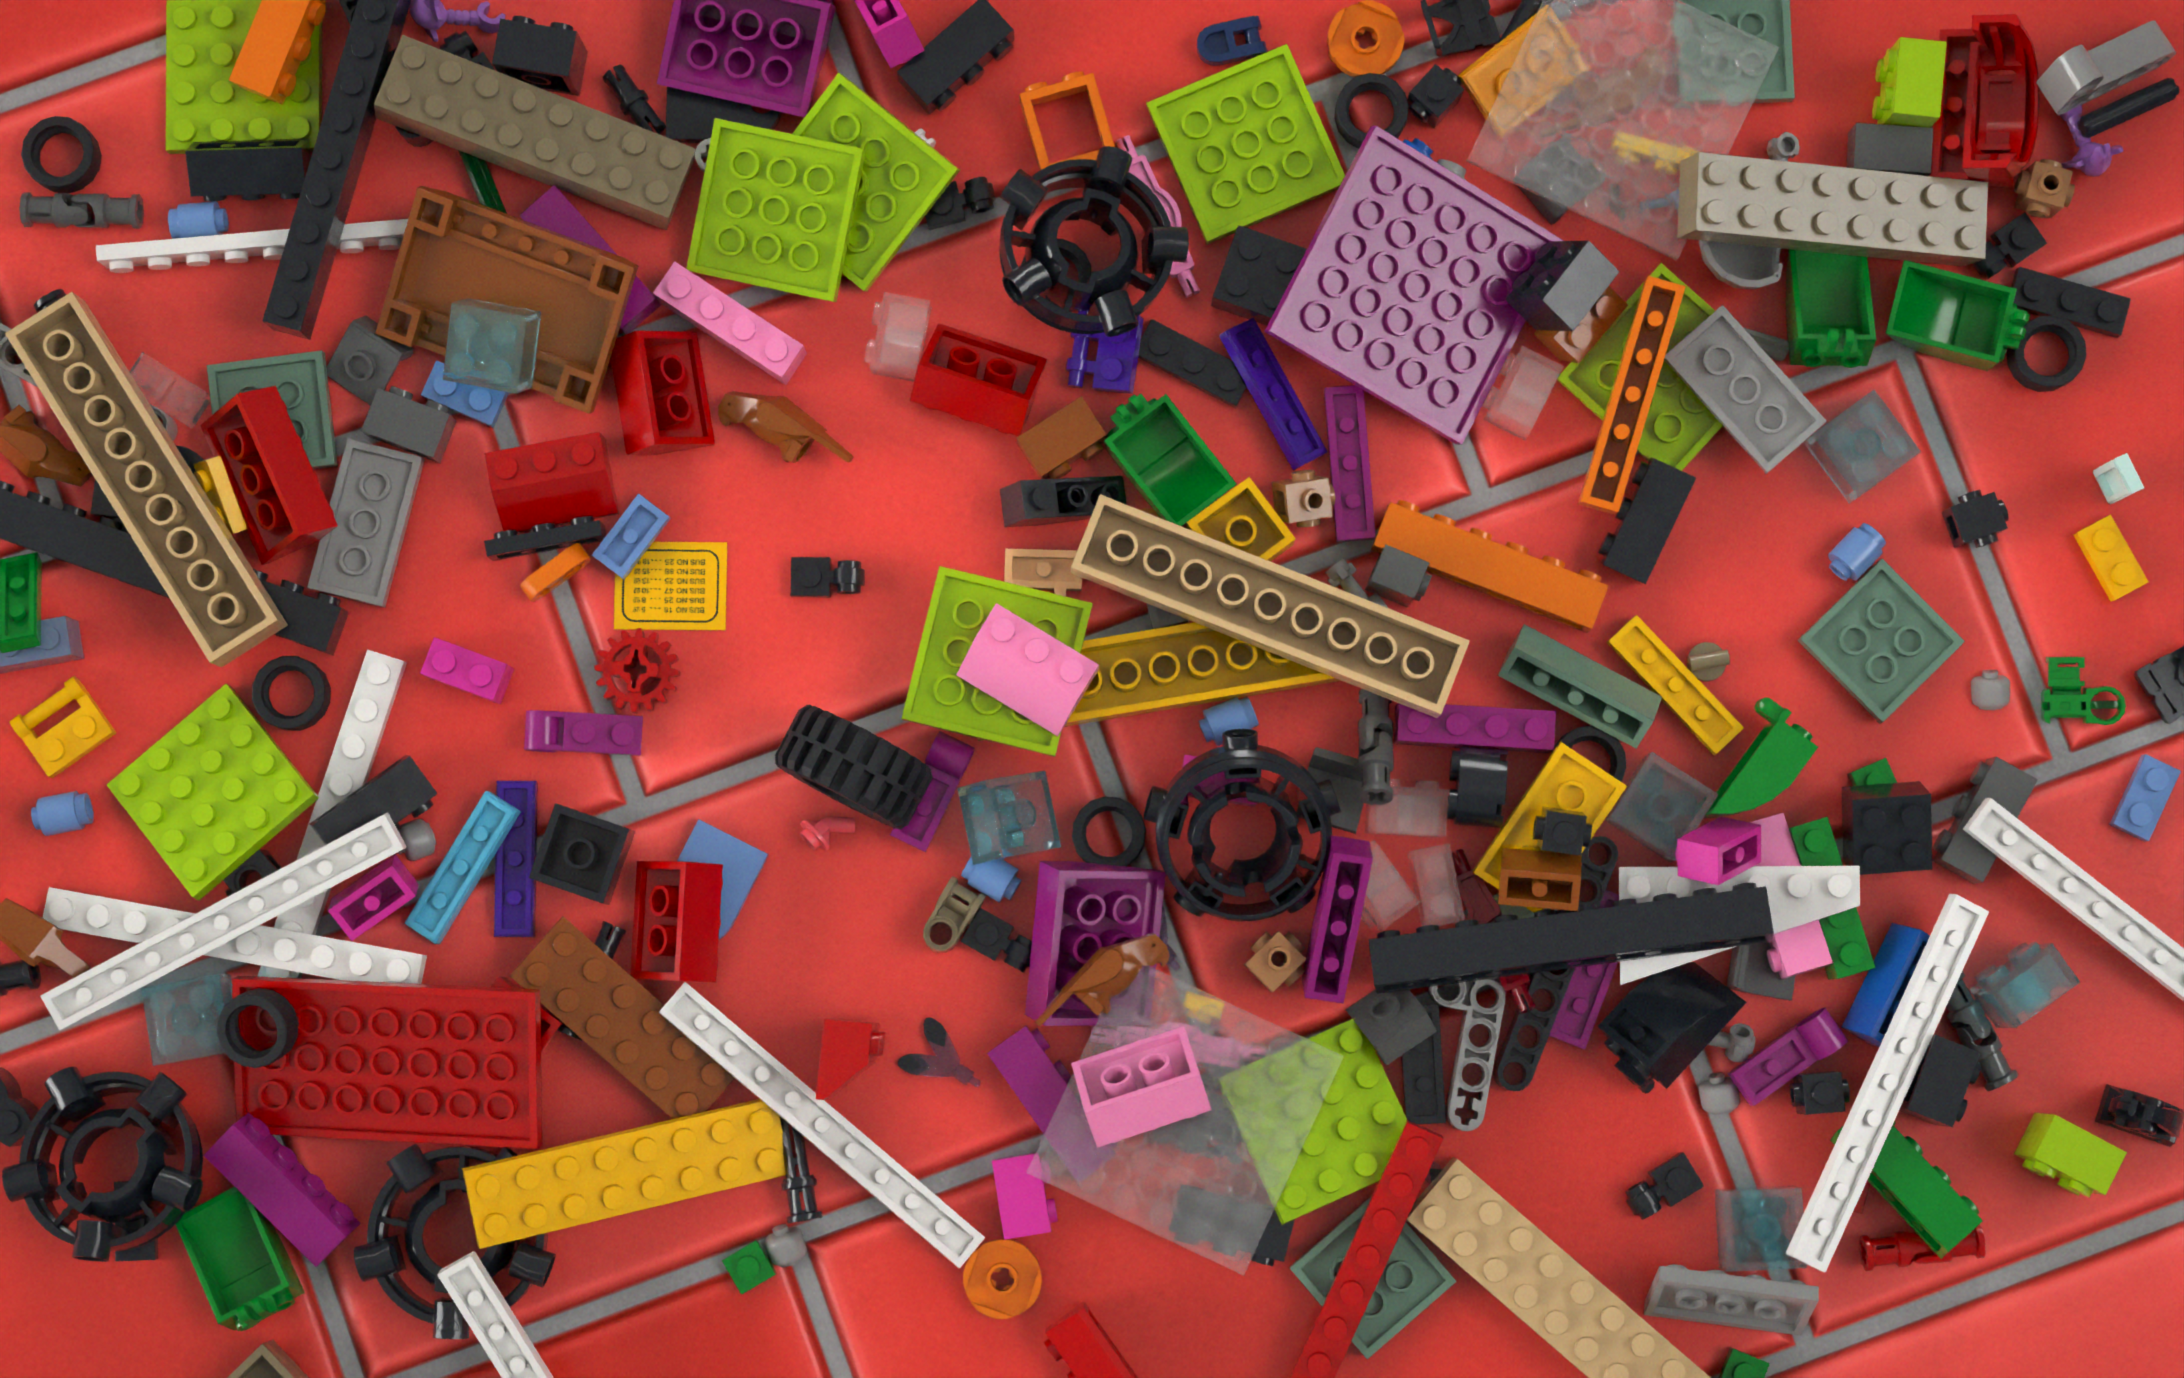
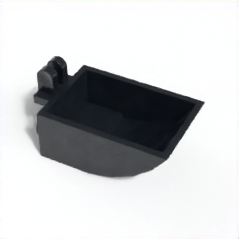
[1598,962,1747,1094]

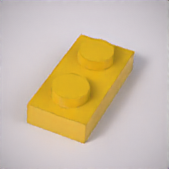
[193,456,247,534]
[2073,515,2149,602]

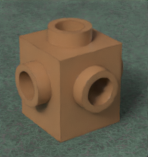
[2014,159,2075,218]
[1272,470,1335,527]
[1244,931,1306,993]

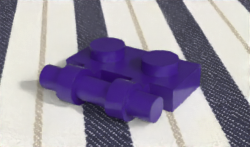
[1066,311,1144,394]

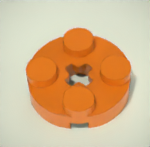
[1327,0,1405,78]
[963,1239,1042,1319]

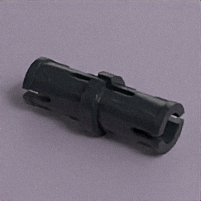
[603,65,666,134]

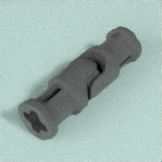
[19,192,144,229]
[1358,689,1394,805]
[1946,971,2019,1091]

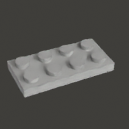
[1664,305,1827,474]
[307,439,425,608]
[1644,1264,1819,1336]

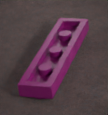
[1324,385,1376,542]
[1549,890,1619,1050]

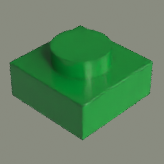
[1848,758,1897,786]
[722,1240,777,1295]
[1718,1347,1769,1378]

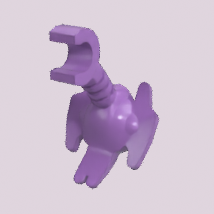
[409,0,506,42]
[2060,105,2124,177]

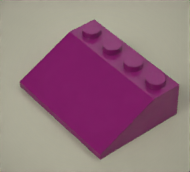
[657,0,836,117]
[1025,861,1166,1026]

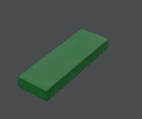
[0,552,42,653]

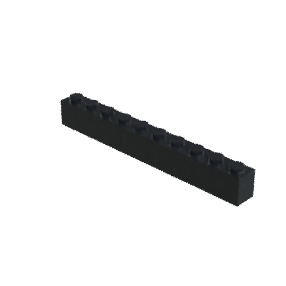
[262,0,411,340]
[0,481,349,655]
[1368,883,1774,994]

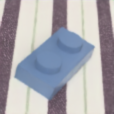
[421,360,509,428]
[592,493,671,580]
[2109,754,2181,842]

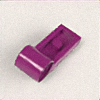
[524,710,643,756]
[890,731,975,852]
[1728,1007,1848,1106]

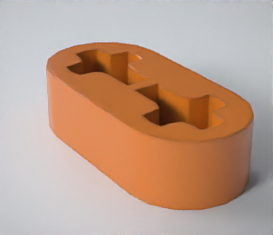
[520,543,591,602]

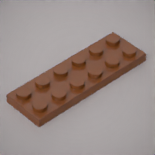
[510,916,735,1119]

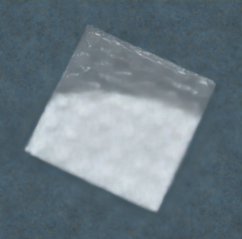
[1466,0,1779,260]
[1026,966,1344,1276]

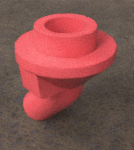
[799,817,855,851]

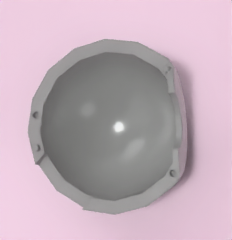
[1699,240,1783,290]

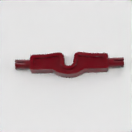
[1448,849,1536,1014]

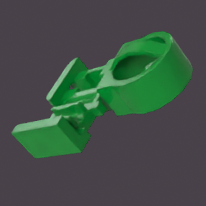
[2041,657,2126,725]

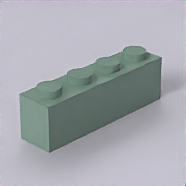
[1498,624,1662,749]

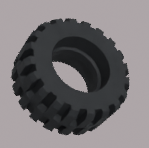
[775,705,932,830]

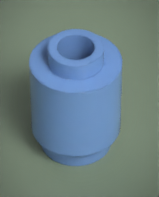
[168,201,229,239]
[1828,523,1886,581]
[1198,697,1259,746]
[31,791,94,836]
[961,849,1022,903]

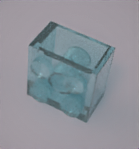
[443,298,541,394]
[1803,390,1921,503]
[1605,752,1718,862]
[957,771,1061,865]
[1969,941,2080,1028]
[141,974,232,1066]
[1714,1186,1807,1272]

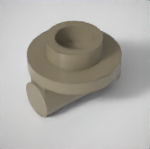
[1687,642,1730,681]

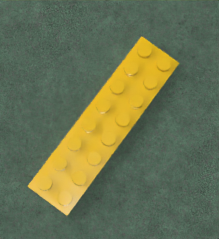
[462,1099,786,1249]

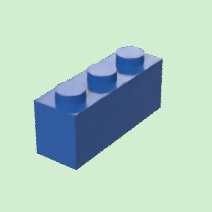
[1841,923,1930,1047]

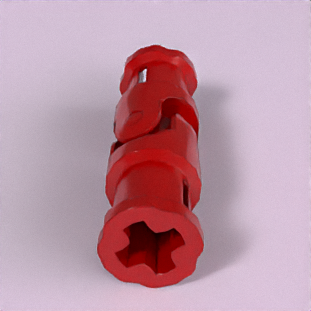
[1859,1224,1986,1271]

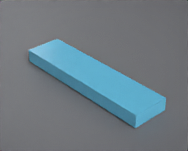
[404,791,521,944]

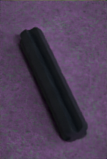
[2077,78,2180,138]

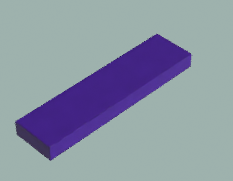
[1219,317,1328,471]
[494,781,538,937]

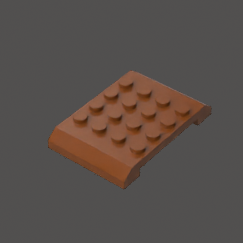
[375,186,639,414]

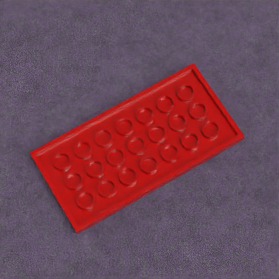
[232,976,543,1149]

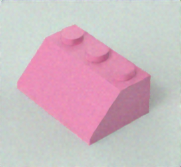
[956,603,1099,737]
[1071,1026,1212,1148]

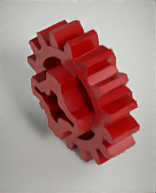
[594,628,681,713]

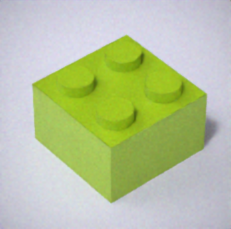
[1872,37,1947,128]
[2014,1113,2127,1198]

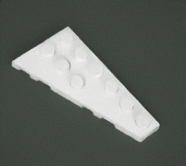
[1619,866,1860,985]

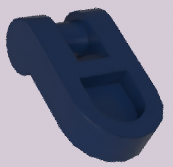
[1197,16,1268,66]

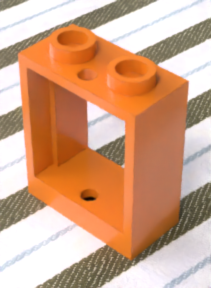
[1019,71,1115,170]

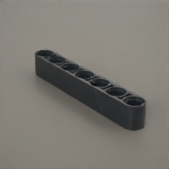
[1493,836,1618,1091]

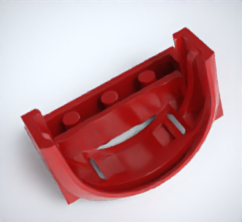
[1930,14,2040,187]

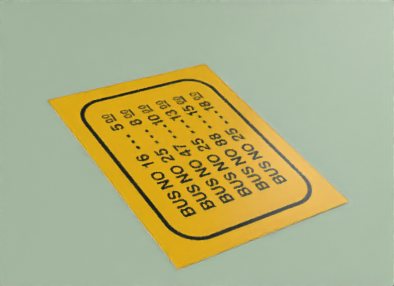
[614,542,727,631]

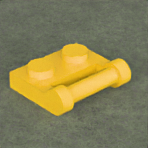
[9,676,116,778]

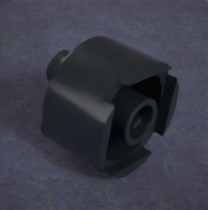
[1446,746,1508,828]

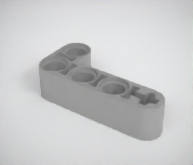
[2036,20,2176,115]
[1428,979,1505,1131]

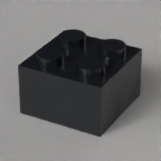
[492,16,588,96]
[1211,225,1307,326]
[1505,240,1619,331]
[1842,781,1932,875]
[529,803,636,905]
[1899,1035,1981,1127]

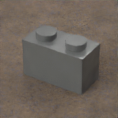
[1846,123,1933,176]
[361,386,457,463]
[1365,545,1432,608]

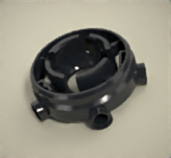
[999,146,1189,337]
[1144,729,1341,921]
[2,1067,203,1262]
[354,1144,556,1339]

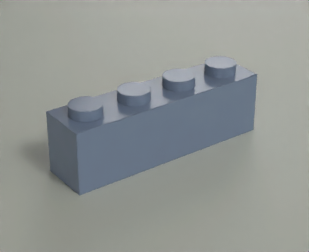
[0,616,84,674]

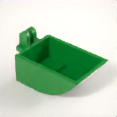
[1786,249,1876,368]
[1886,260,2030,371]
[1104,394,1237,526]
[1697,698,1818,818]
[175,1186,305,1331]

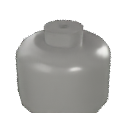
[1970,670,2010,710]
[398,819,437,861]
[1698,1073,1740,1115]
[765,1224,807,1267]

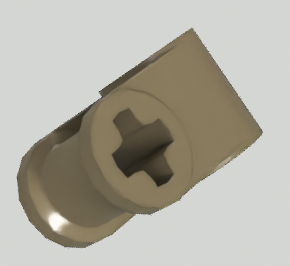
[923,876,986,953]

